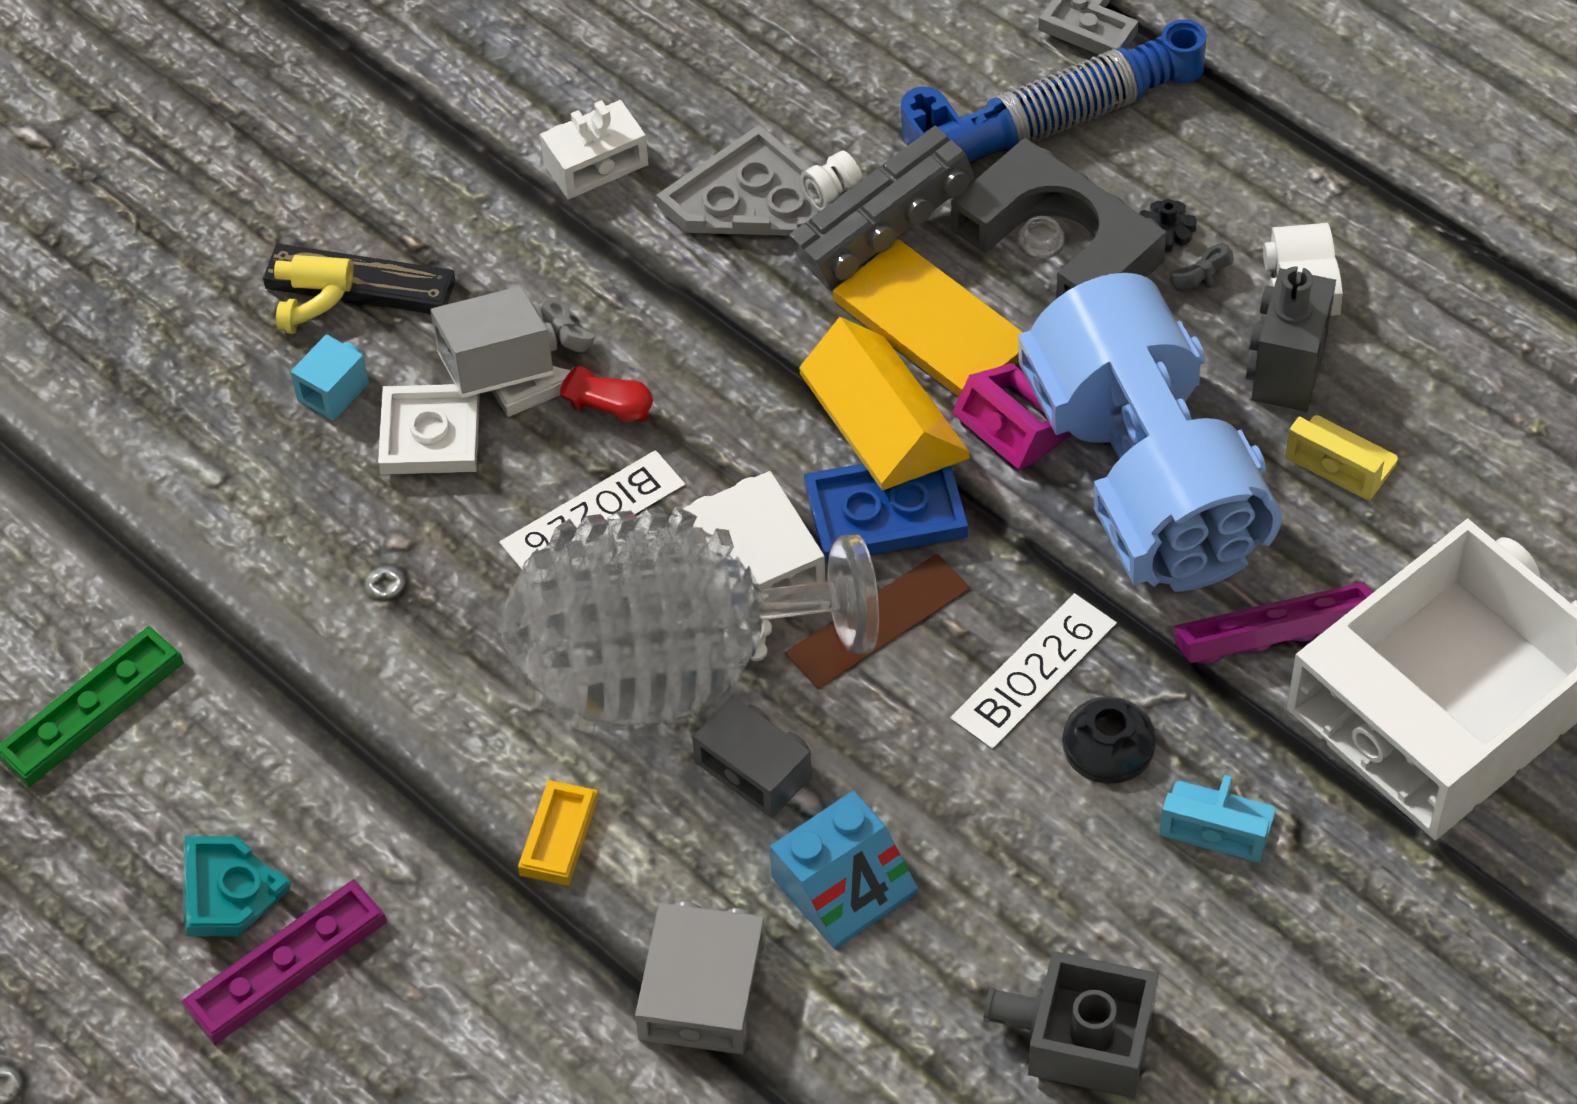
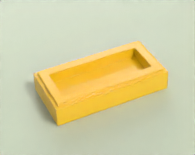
[518,780,599,886]

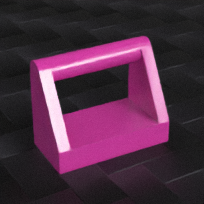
[952,363,1071,470]

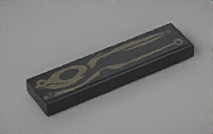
[263,243,456,314]

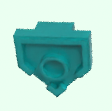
[182,836,291,936]

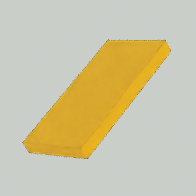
[833,239,1023,397]

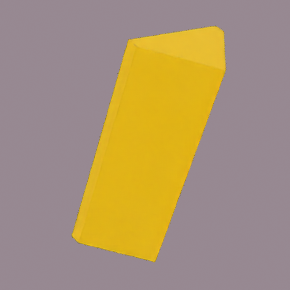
[799,317,970,491]

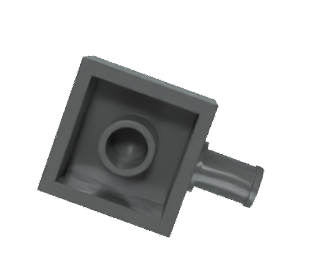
[1246,266,1336,412]
[983,951,1159,1098]

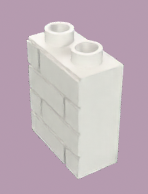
[1287,518,1577,841]

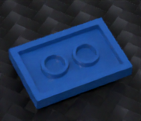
[804,464,968,563]

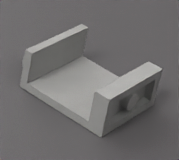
[635,901,766,1055]

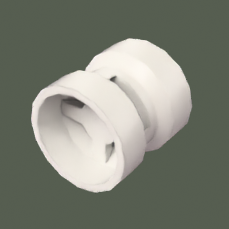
[800,151,864,211]

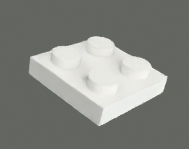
[378,384,480,475]

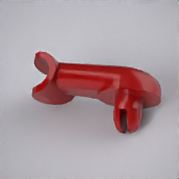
[560,366,653,422]

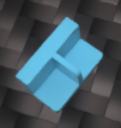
[1159,775,1276,863]

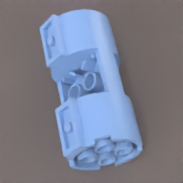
[1018,273,1282,592]

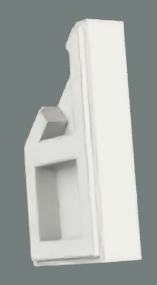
[492,366,574,417]

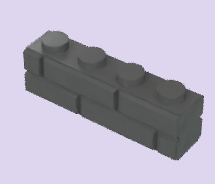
[788,125,976,289]

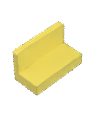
[1285,415,1398,502]

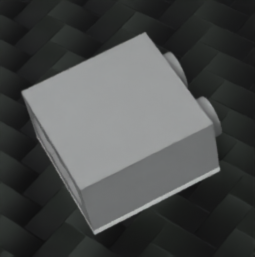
[430,286,557,398]

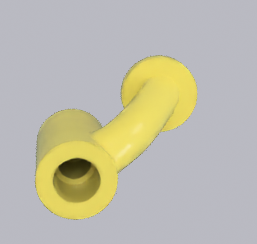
[274,255,353,334]

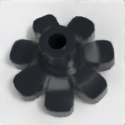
[1139,199,1197,251]

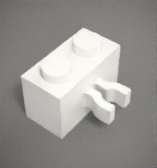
[540,100,649,200]

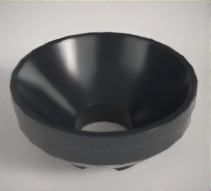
[1062,696,1156,784]

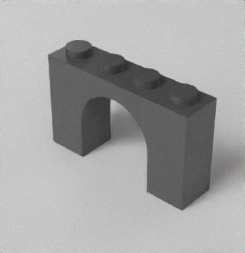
[951,138,1166,299]

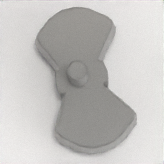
[539,297,595,352]

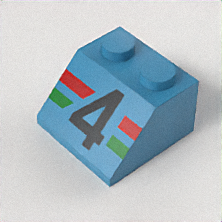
[770,790,918,950]

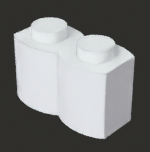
[1263,223,1343,316]

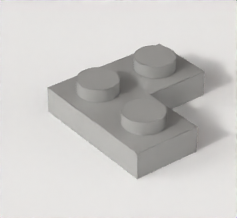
[1038,0,1138,55]

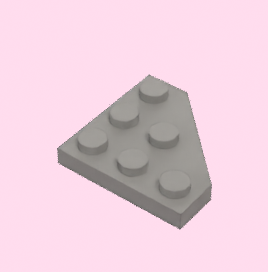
[656,124,820,236]

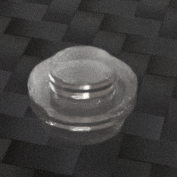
[1018,216,1064,260]

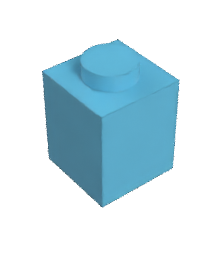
[290,334,369,421]

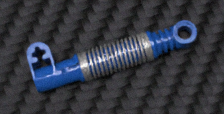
[901,20,1207,163]

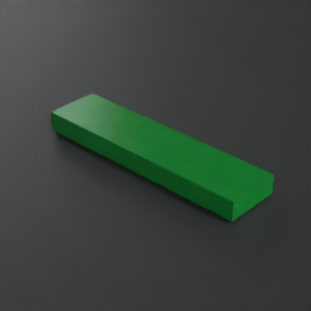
[0,626,184,788]

